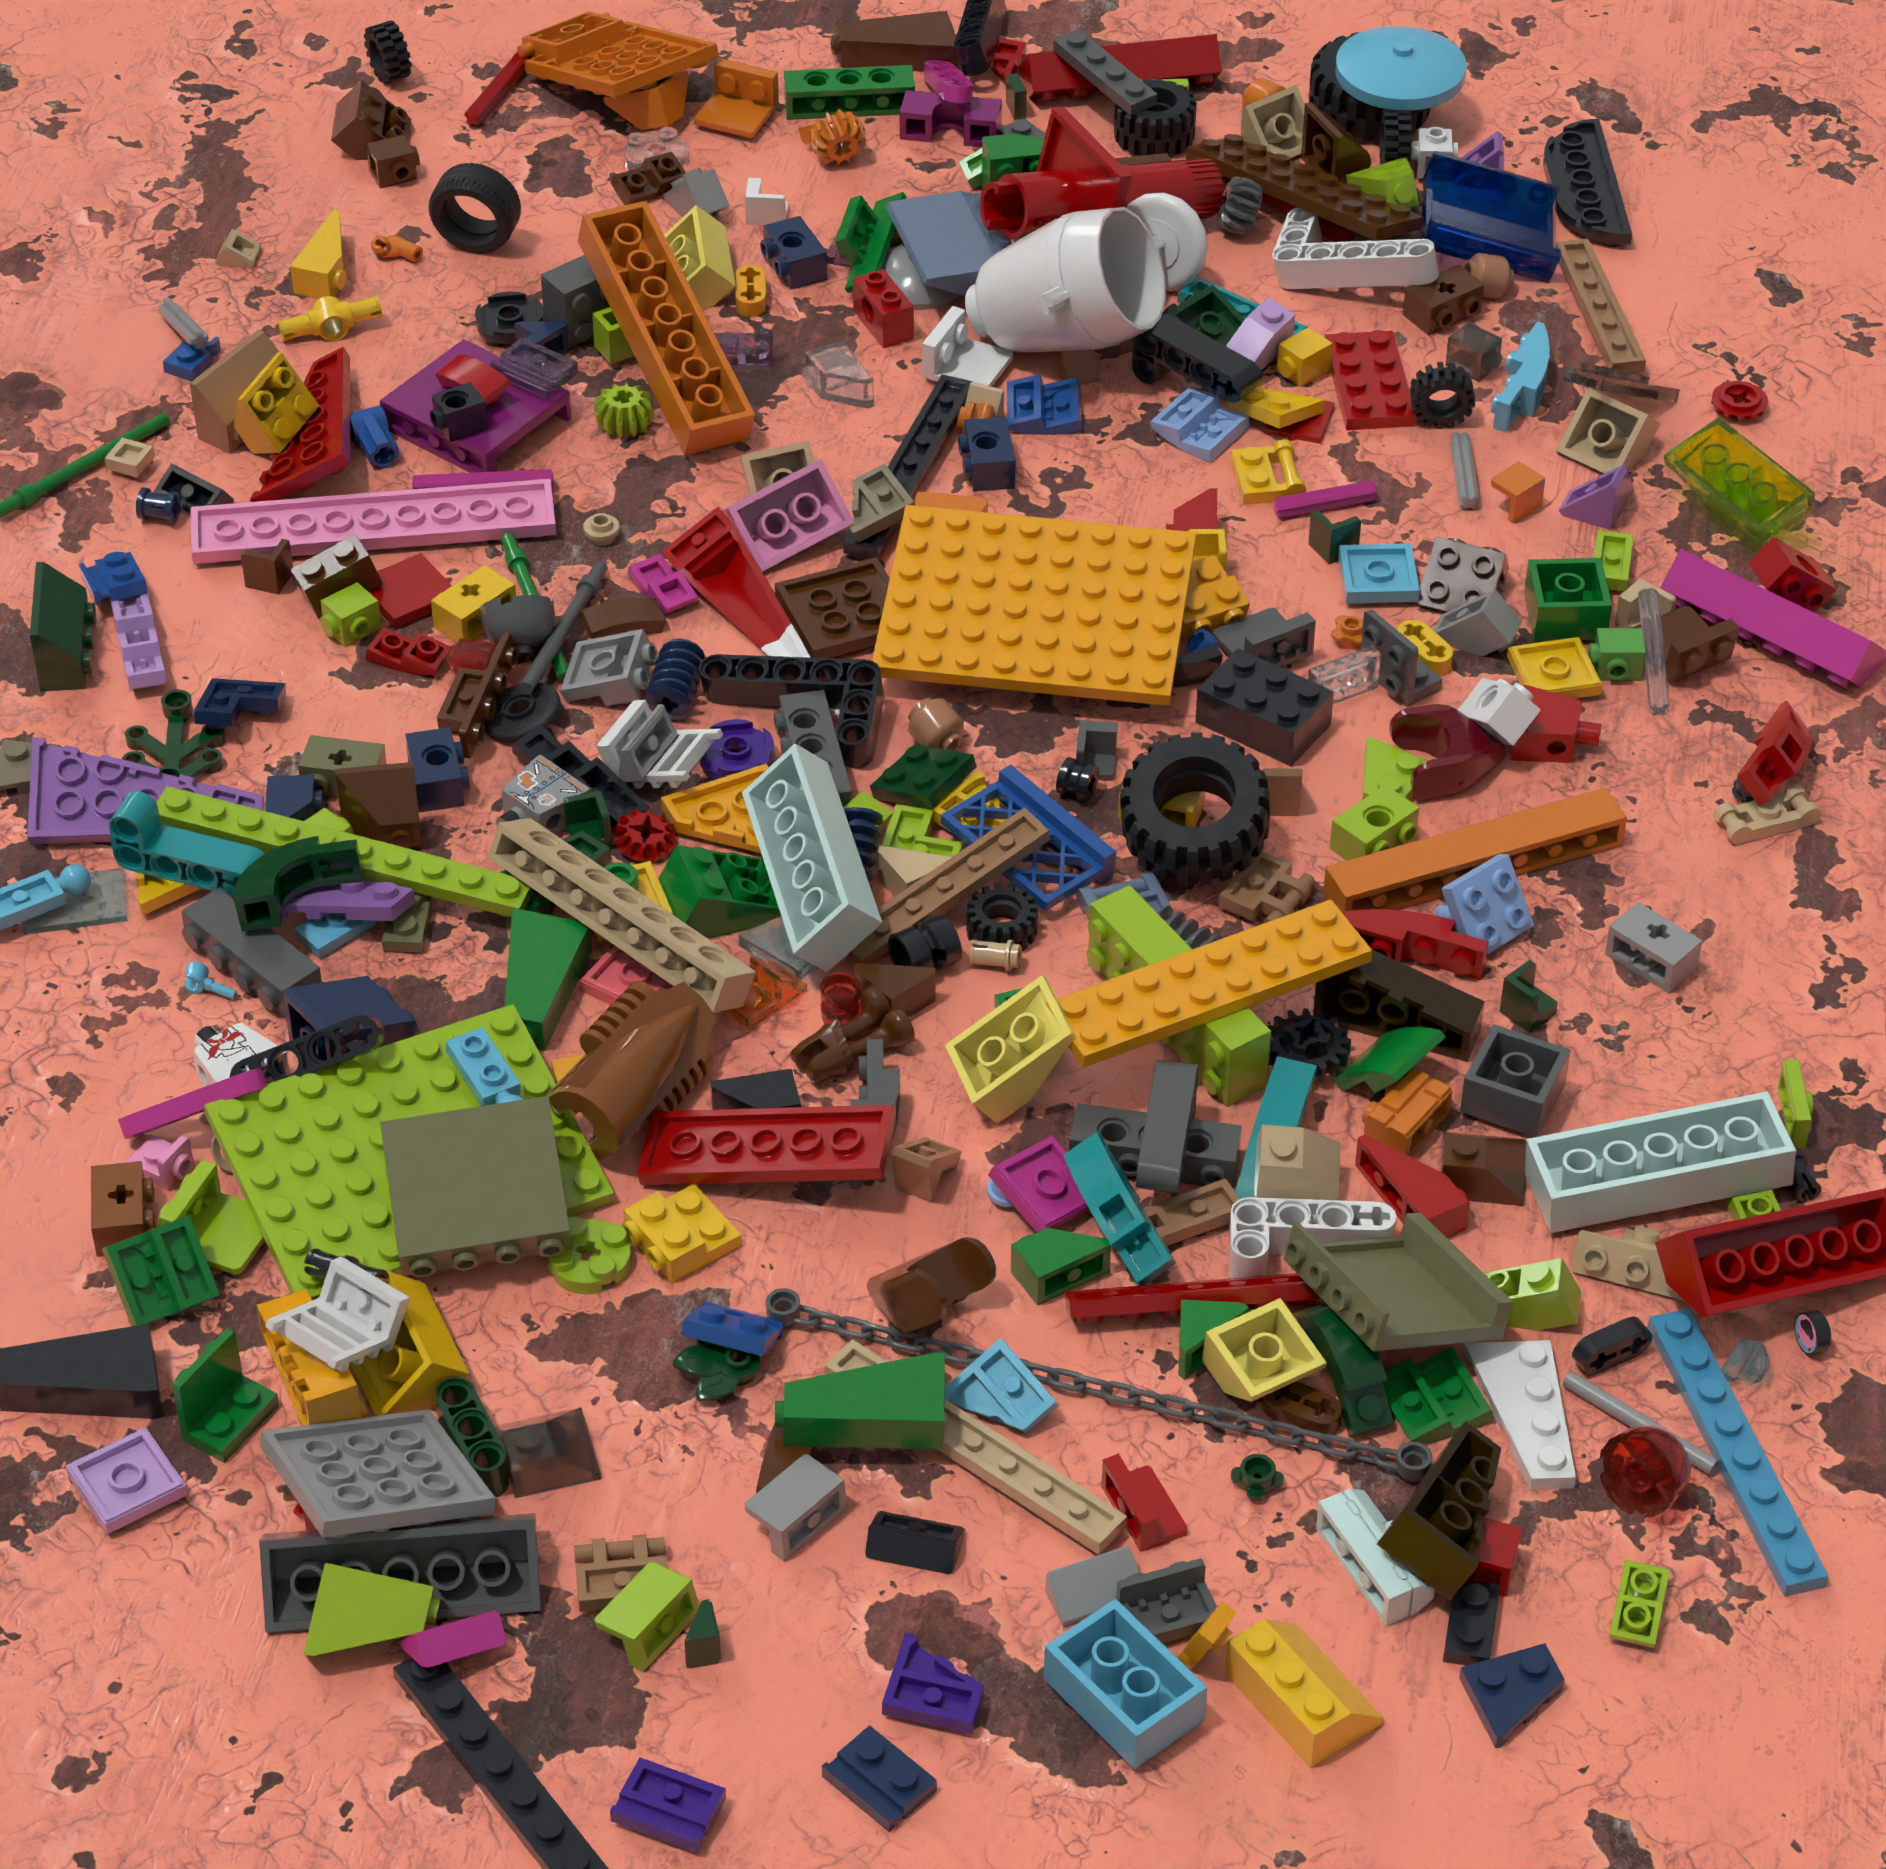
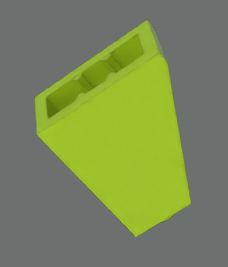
[1346,158,1419,208]
[303,1563,441,1657]

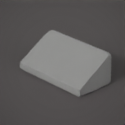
[619,704,678,782]
[1045,1546,1139,1627]

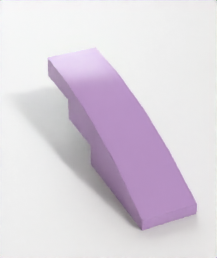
[110,593,167,690]

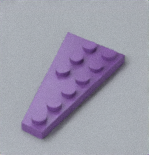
[27,736,265,845]

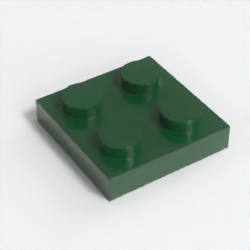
[870,744,977,809]

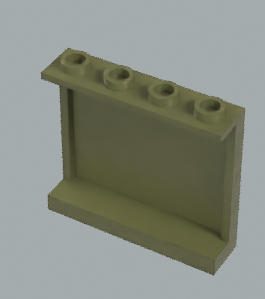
[380,1096,572,1277]
[1283,1213,1513,1351]

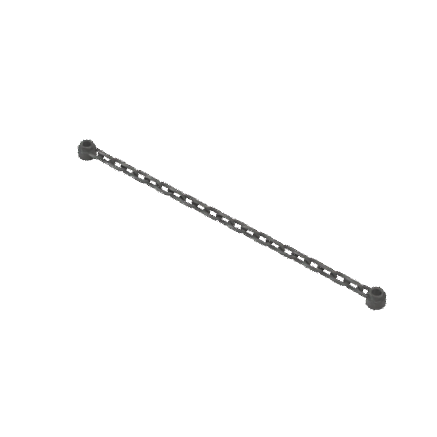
[766,1288,1432,1483]

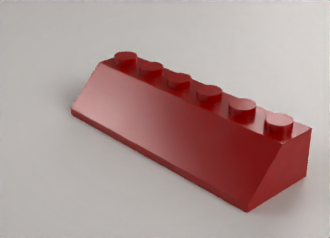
[1019,34,1222,102]
[1655,1188,1886,1317]

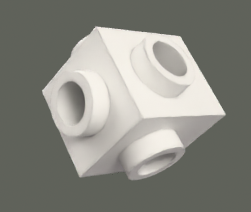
[1410,127,1458,179]

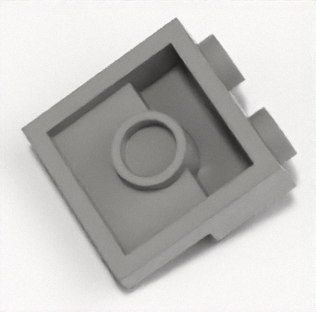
[560,629,658,706]

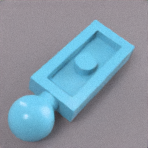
[0,864,91,930]
[446,1027,524,1106]

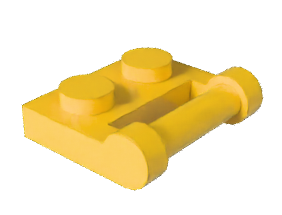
[1230,439,1307,505]

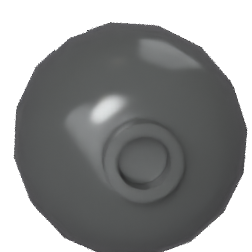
[480,595,555,657]

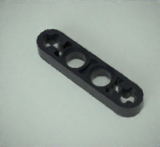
[229,1015,385,1084]

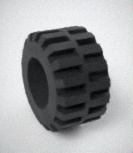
[1114,79,1197,157]

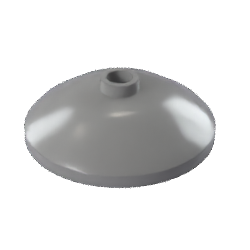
[881,244,962,310]

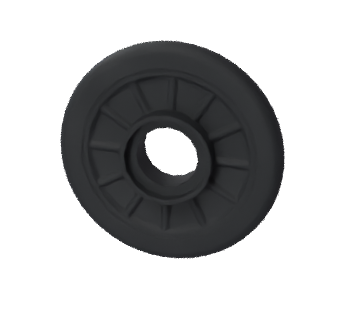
[485,682,561,741]

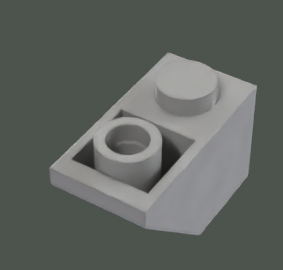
[663,168,730,217]

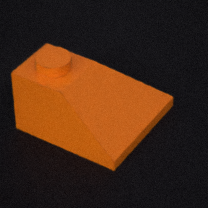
[603,70,689,133]

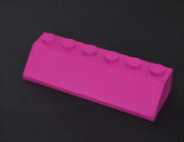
[1660,548,1886,688]

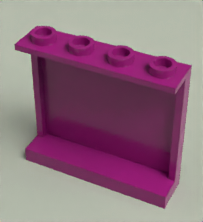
[379,339,571,473]

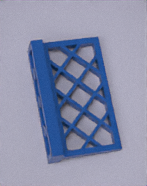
[940,764,1117,911]

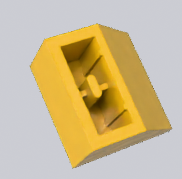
[233,352,319,454]

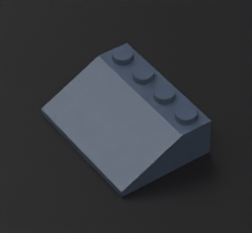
[886,191,1012,296]

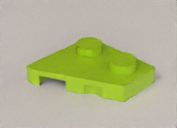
[1362,736,1428,801]

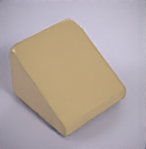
[215,229,262,268]
[965,381,1004,418]

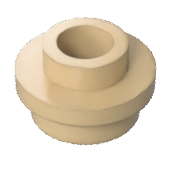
[583,513,620,546]

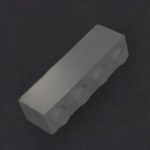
[181,888,322,1019]

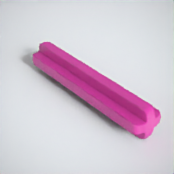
[1274,480,1377,518]

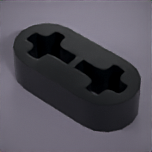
[1572,1316,1653,1375]

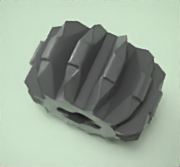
[1216,176,1263,235]

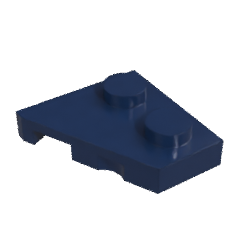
[1459,1643,1564,1748]

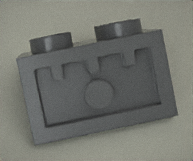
[1212,607,1316,667]
[1359,609,1442,707]

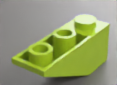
[1484,1258,1581,1331]

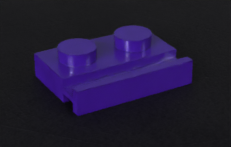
[610,1757,726,1853]

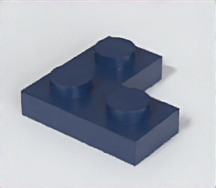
[194,678,286,729]

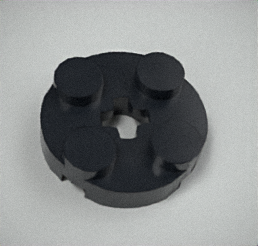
[475,291,544,347]

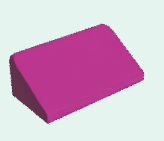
[399,1610,507,1668]

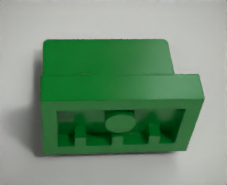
[173,1328,279,1463]

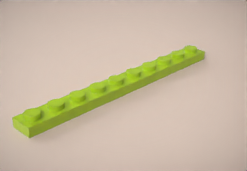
[157,786,534,917]

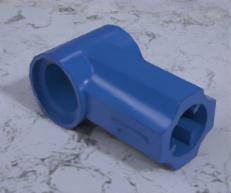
[350,405,399,469]

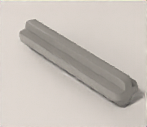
[158,298,209,349]
[1450,432,1479,509]

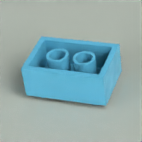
[1044,1598,1207,1769]

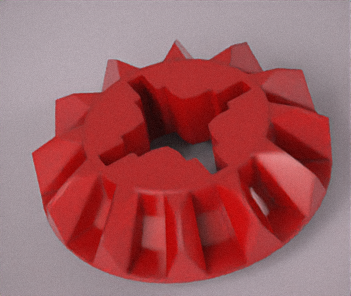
[1711,381,1768,422]
[614,808,676,862]

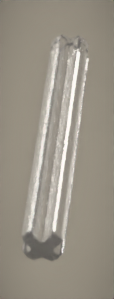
[1638,588,1670,716]

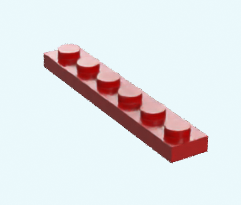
[1065,1273,1322,1323]

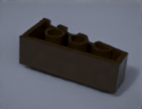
[1313,949,1485,1062]

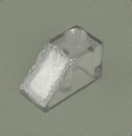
[803,341,874,409]

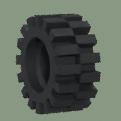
[364,20,412,84]
[1379,109,1412,165]
[1410,362,1475,429]
[966,883,1038,951]

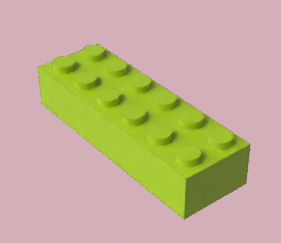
[1086,885,1271,1107]

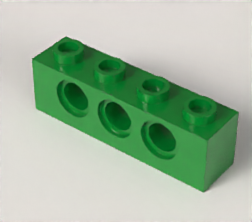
[784,65,915,120]

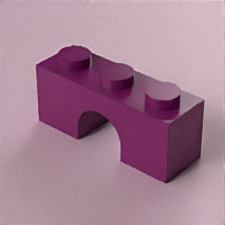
[899,90,1002,147]

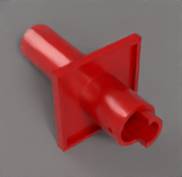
[980,106,1224,239]

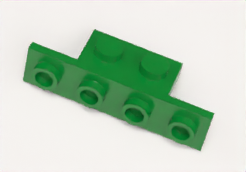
[835,192,906,293]

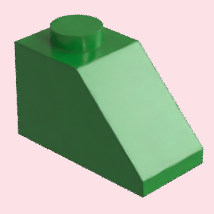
[1011,1228,1111,1306]

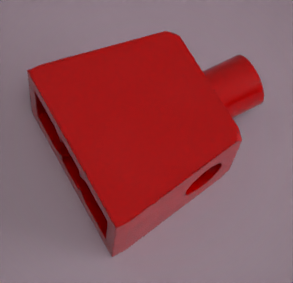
[1510,685,1602,763]

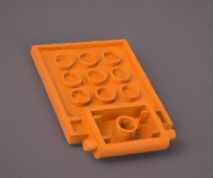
[517,11,719,100]

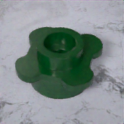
[1230,1454,1284,1500]

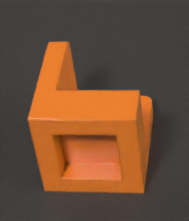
[1491,461,1546,523]

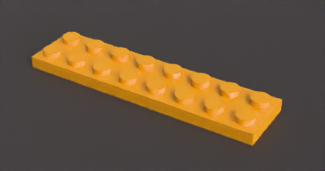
[1045,899,1372,1068]

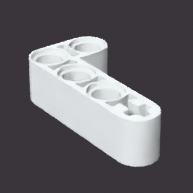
[1229,1197,1397,1278]

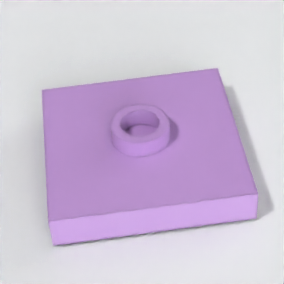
[66,1427,188,1535]

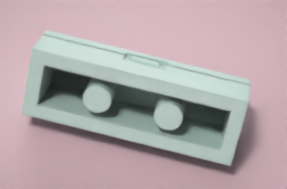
[1316,1488,1435,1626]

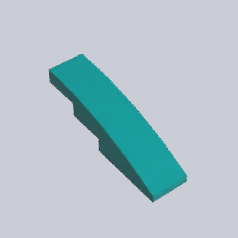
[1235,1056,1317,1199]

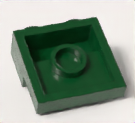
[1162,284,1245,346]

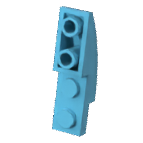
[1491,321,1550,432]

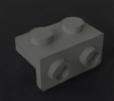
[1116,1559,1217,1644]

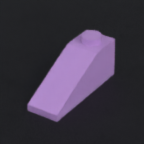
[1226,297,1296,370]

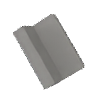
[745,1454,847,1561]

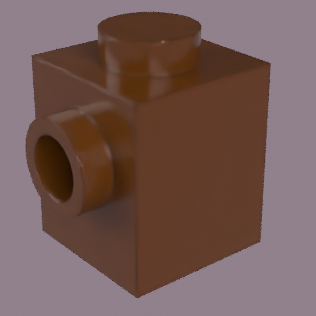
[366,135,420,188]

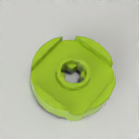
[546,1216,631,1294]

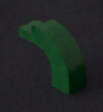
[233,836,364,932]
[1293,1303,1394,1436]

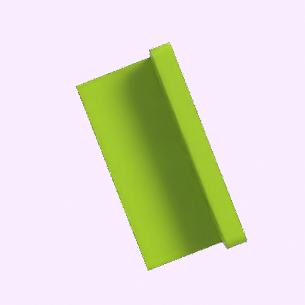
[594,1562,700,1671]

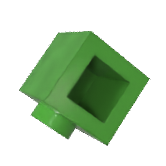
[1588,628,1646,681]

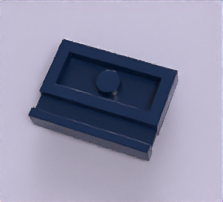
[822,1725,937,1832]

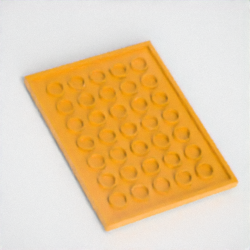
[872,505,1196,706]

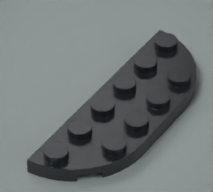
[1543,119,1632,247]

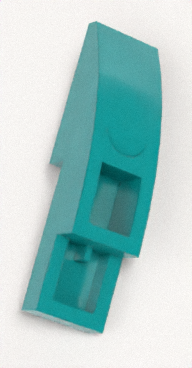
[1063,1132,1177,1286]

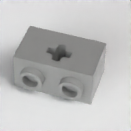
[1605,902,1702,993]

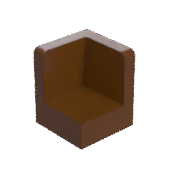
[241,539,293,595]

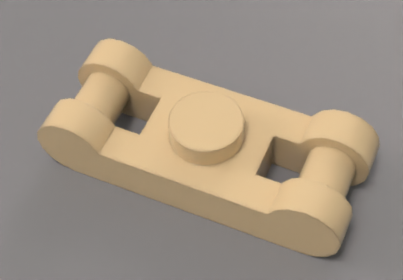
[1714,784,1821,845]

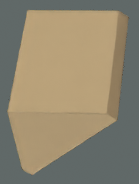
[1241,85,1305,159]

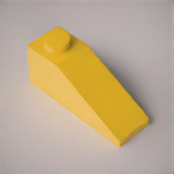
[290,209,347,299]

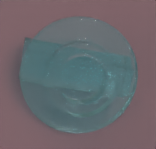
[1721,1339,1770,1384]

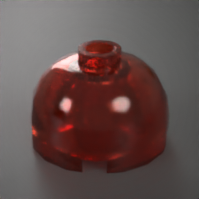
[1599,1425,1691,1518]

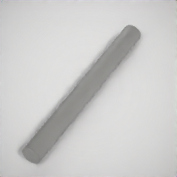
[1563,1371,1719,1475]

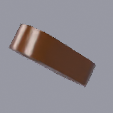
[1261,1381,1342,1435]

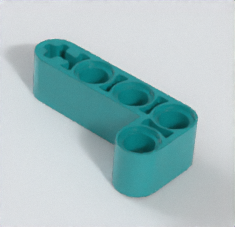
[109,791,265,896]

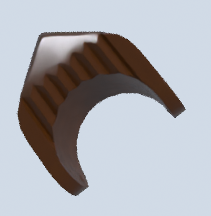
[866,1237,996,1333]

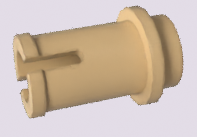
[970,939,1022,971]

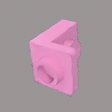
[127,1135,194,1191]

